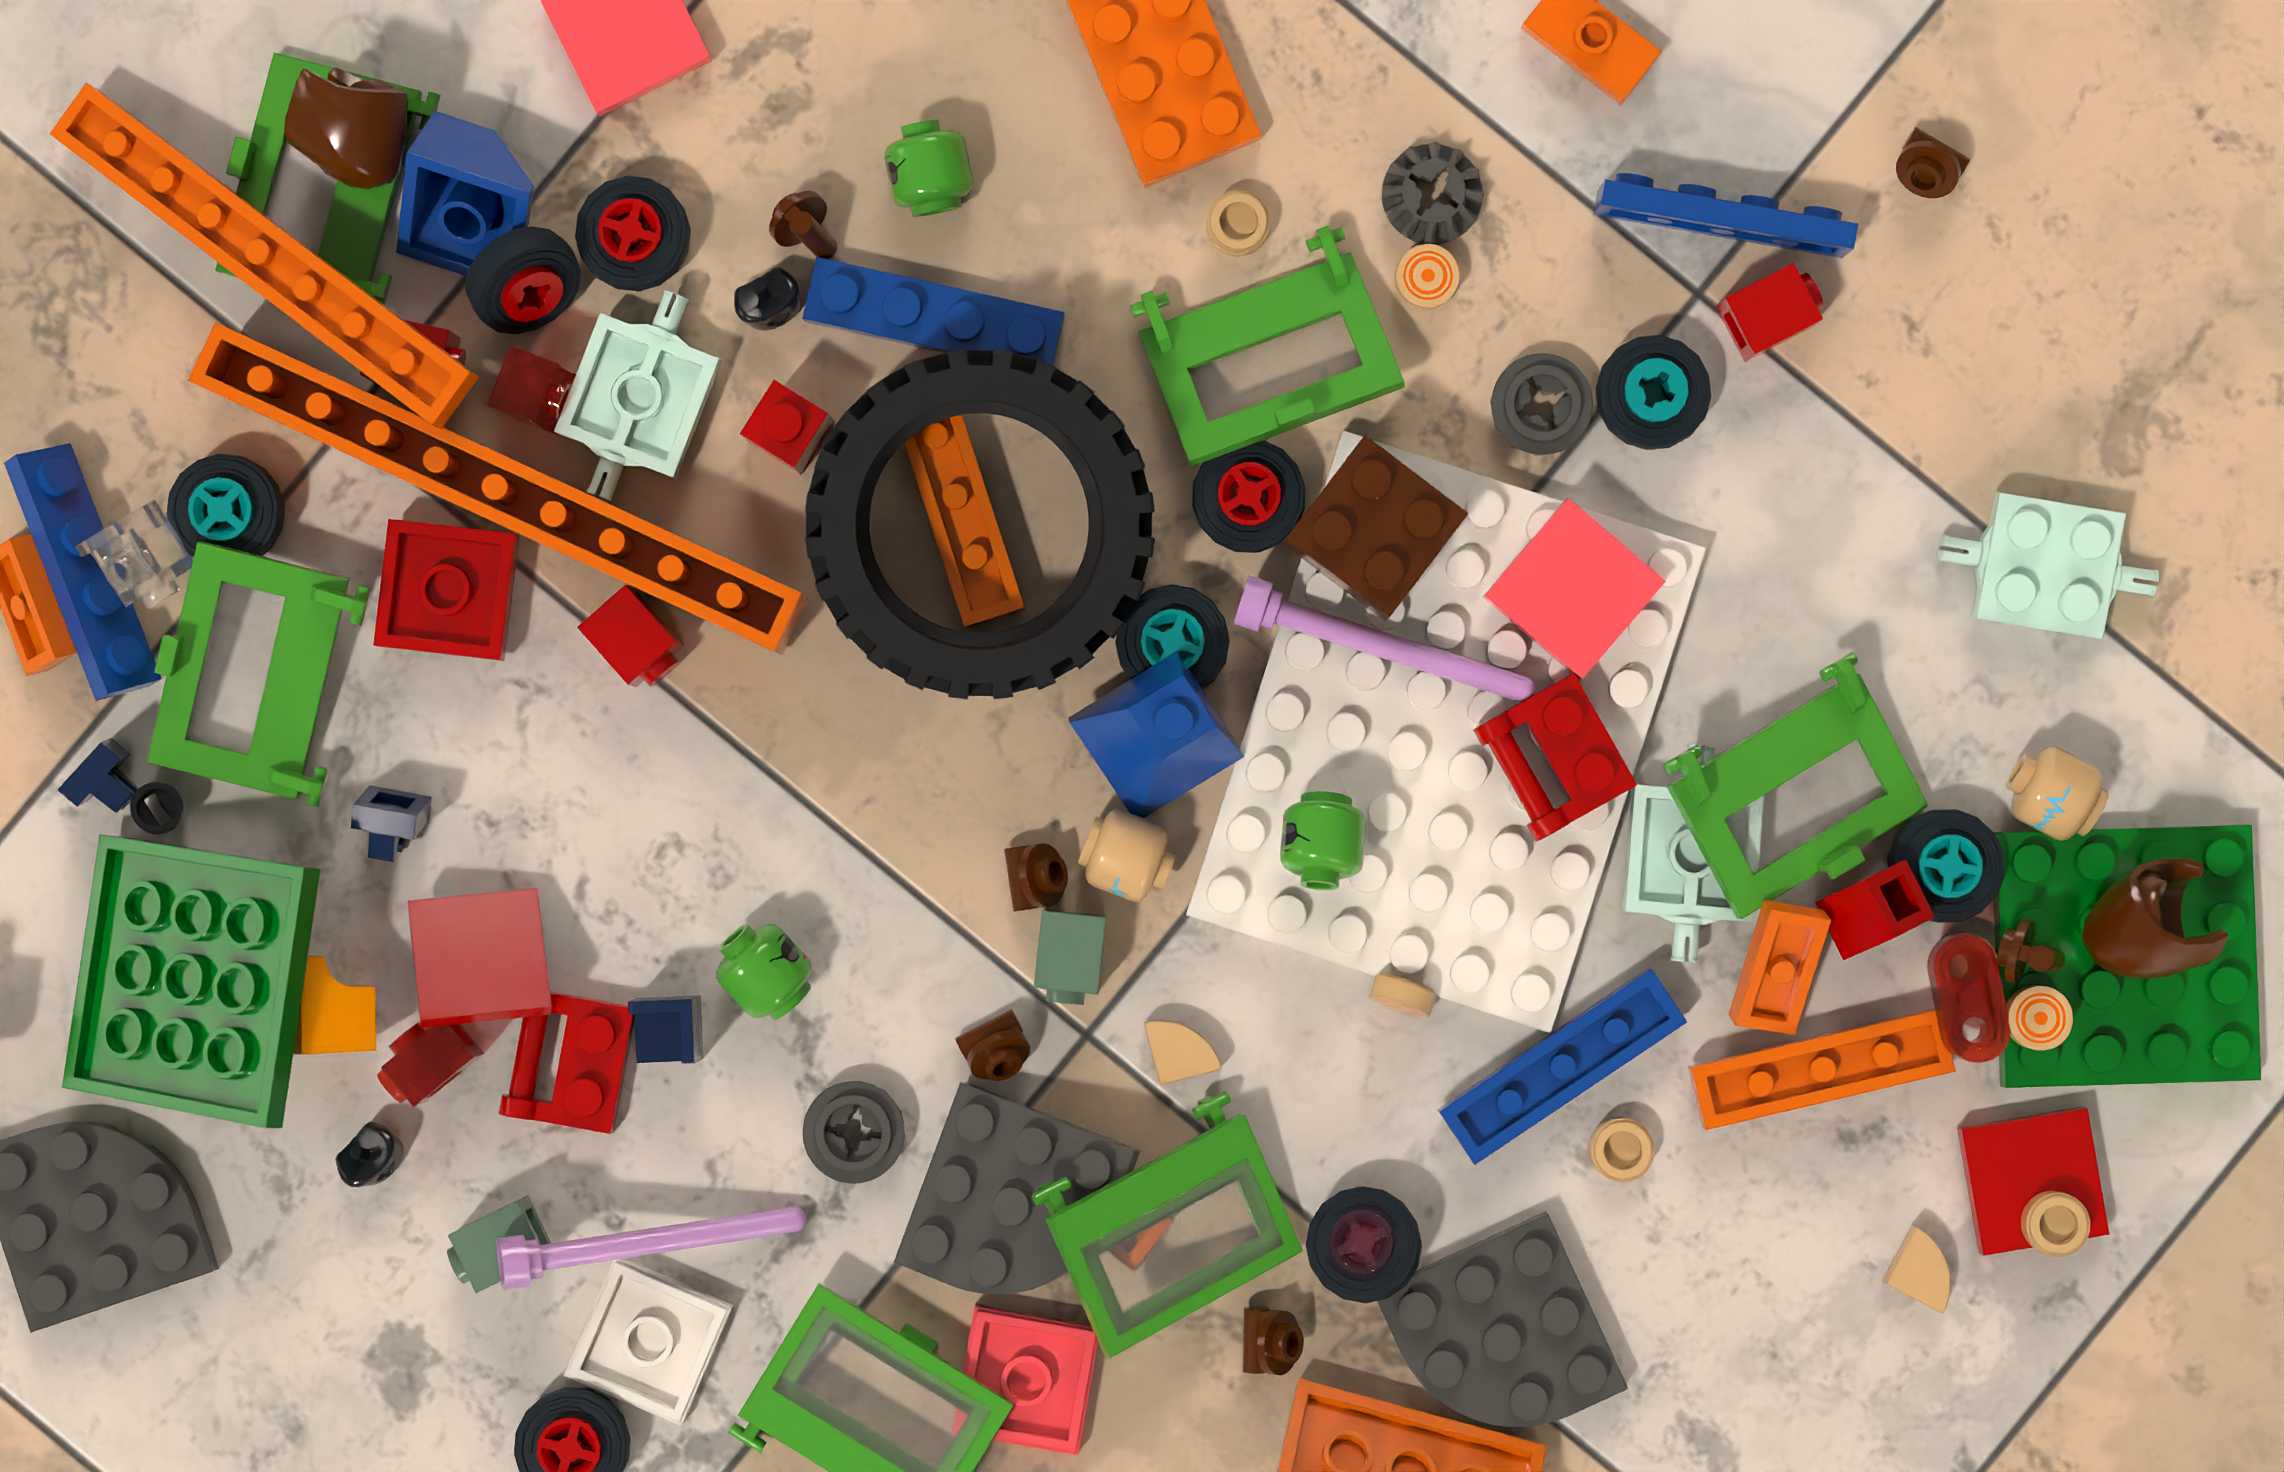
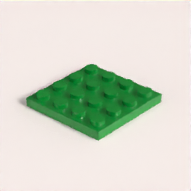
[1993,825,2261,1088]
[62,834,320,1128]

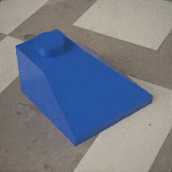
[396,111,534,276]
[1068,651,1244,818]

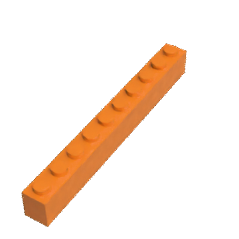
[188,322,809,655]

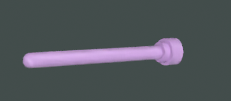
[1233,576,1535,702]
[496,1207,807,1290]

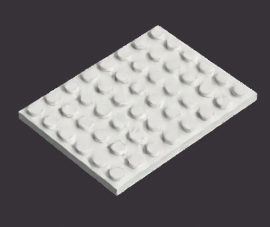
[1186,431,1706,1033]

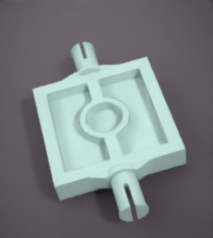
[554,290,722,502]
[1938,492,2159,639]
[1622,744,1763,963]

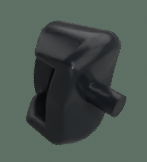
[734,267,801,331]
[335,1121,404,1188]

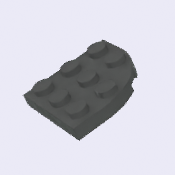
[894,1082,1140,1295]
[0,1122,219,1333]
[1377,1211,1628,1427]

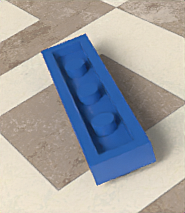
[1593,173,1858,258]
[802,257,1065,365]
[4,443,162,701]
[1437,968,1687,1165]

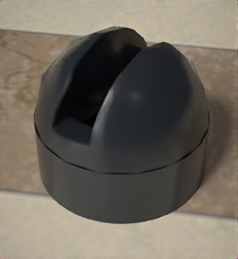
[130,782,184,835]

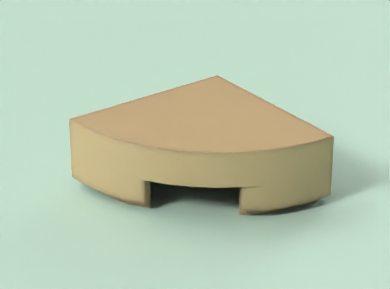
[1144,1020,1222,1085]
[1882,1225,1950,1314]

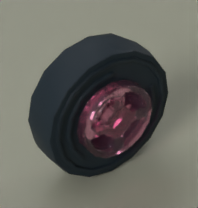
[1306,1186,1422,1304]

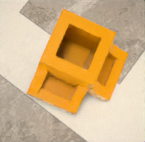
[293,955,377,1055]

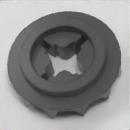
[1382,141,1484,245]
[1490,353,1593,456]
[802,1081,905,1184]

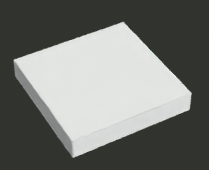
[564,1258,734,1426]

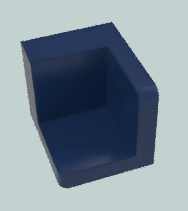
[628,995,703,1064]

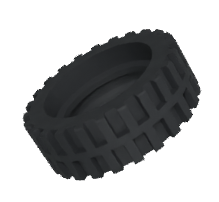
[805,349,1155,700]

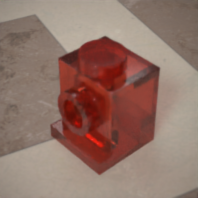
[487,345,576,436]
[377,1023,485,1107]

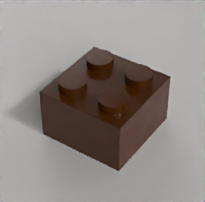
[1283,435,1469,621]

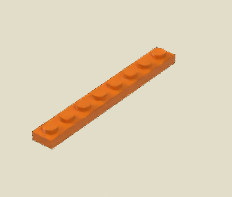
[50,82,479,429]

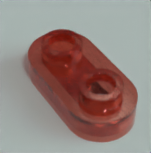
[1927,934,2010,1063]

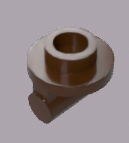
[1896,127,1970,198]
[769,191,837,259]
[1004,843,1068,912]
[1996,919,2065,983]
[955,1009,1030,1081]
[1243,1306,1304,1375]

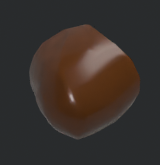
[284,67,408,190]
[2082,858,2228,978]

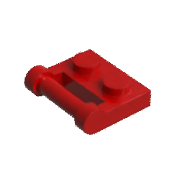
[1473,673,1637,842]
[498,991,635,1134]

